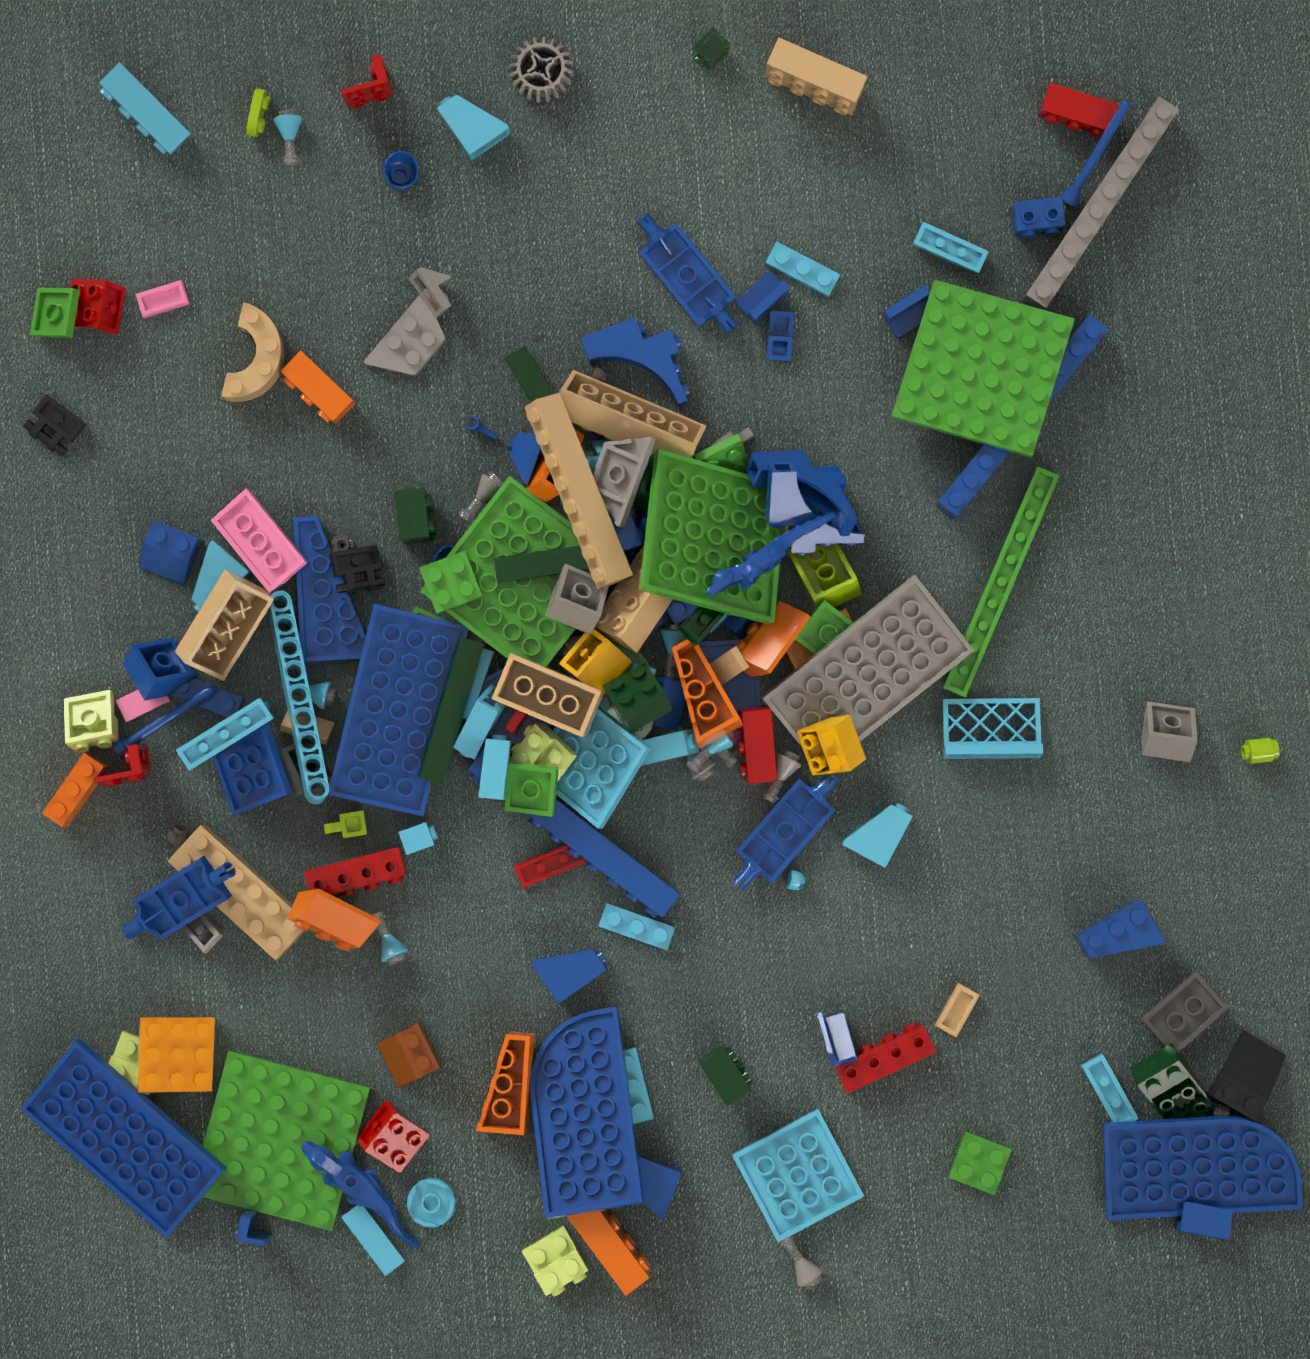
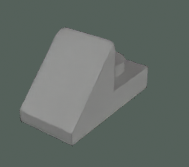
[409,267,452,318]
[182,914,225,954]

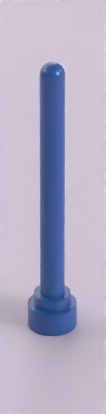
[1061,100,1131,208]
[112,686,215,759]

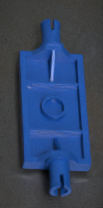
[636,213,738,335]
[732,774,839,891]
[122,855,236,941]

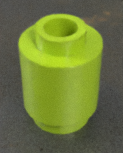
[1241,738,1279,764]

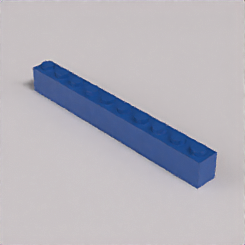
[935,314,1108,520]
[469,749,680,918]

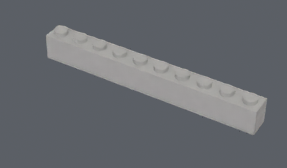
[1022,96,1179,310]

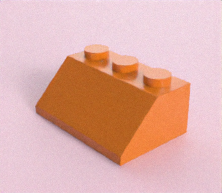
[734,601,811,677]
[287,889,381,951]

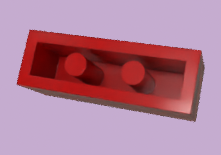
[1038,83,1119,138]
[737,705,777,784]

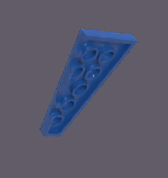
[293,516,366,663]

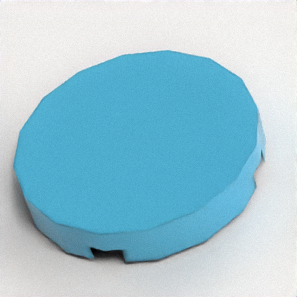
[407,1177,456,1228]

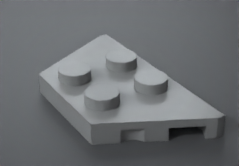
[364,295,446,377]
[593,436,656,527]

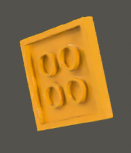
[137,1017,215,1093]

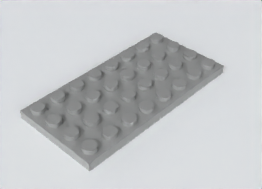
[761,575,974,747]

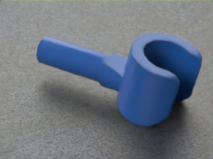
[465,415,498,441]

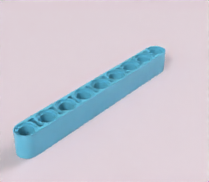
[268,591,329,804]

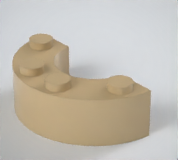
[221,302,285,402]

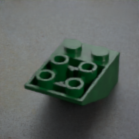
[1130,1043,1215,1119]

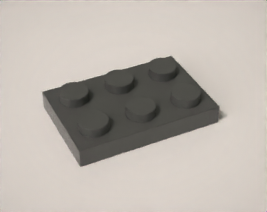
[1140,971,1228,1052]

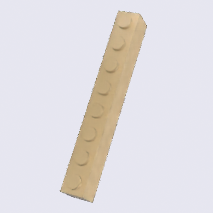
[524,393,633,590]

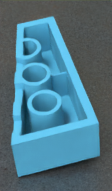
[99,62,191,156]

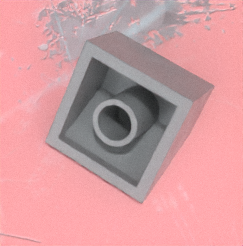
[545,564,609,634]
[1141,701,1198,762]

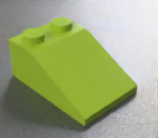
[786,543,862,608]

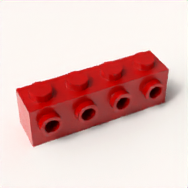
[303,847,408,897]
[835,1022,936,1094]

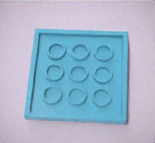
[553,706,652,829]
[732,1108,864,1243]

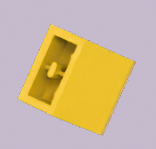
[559,629,633,700]
[796,715,866,776]

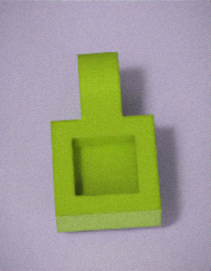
[323,810,368,838]

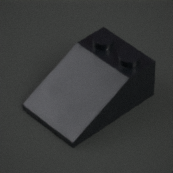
[1207,1030,1286,1121]

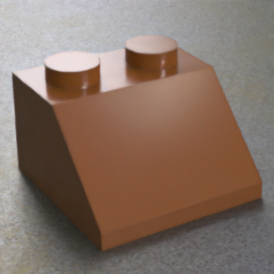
[377,1021,442,1087]

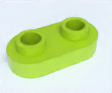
[247,88,271,137]

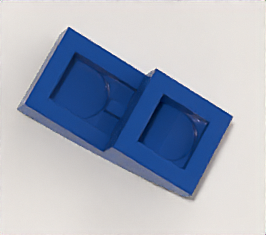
[767,310,794,361]

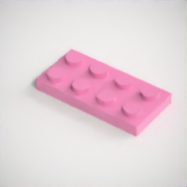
[211,489,308,594]

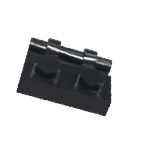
[23,394,87,456]
[329,545,385,595]

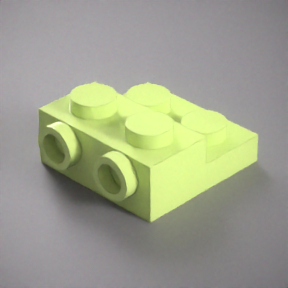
[64,690,119,753]
[510,723,577,782]
[108,1031,153,1096]
[522,1225,589,1297]

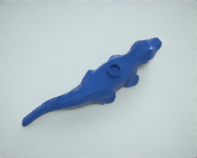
[706,512,837,597]
[301,1141,420,1247]

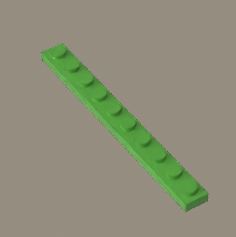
[943,466,1060,698]

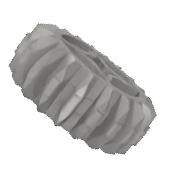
[509,37,574,103]

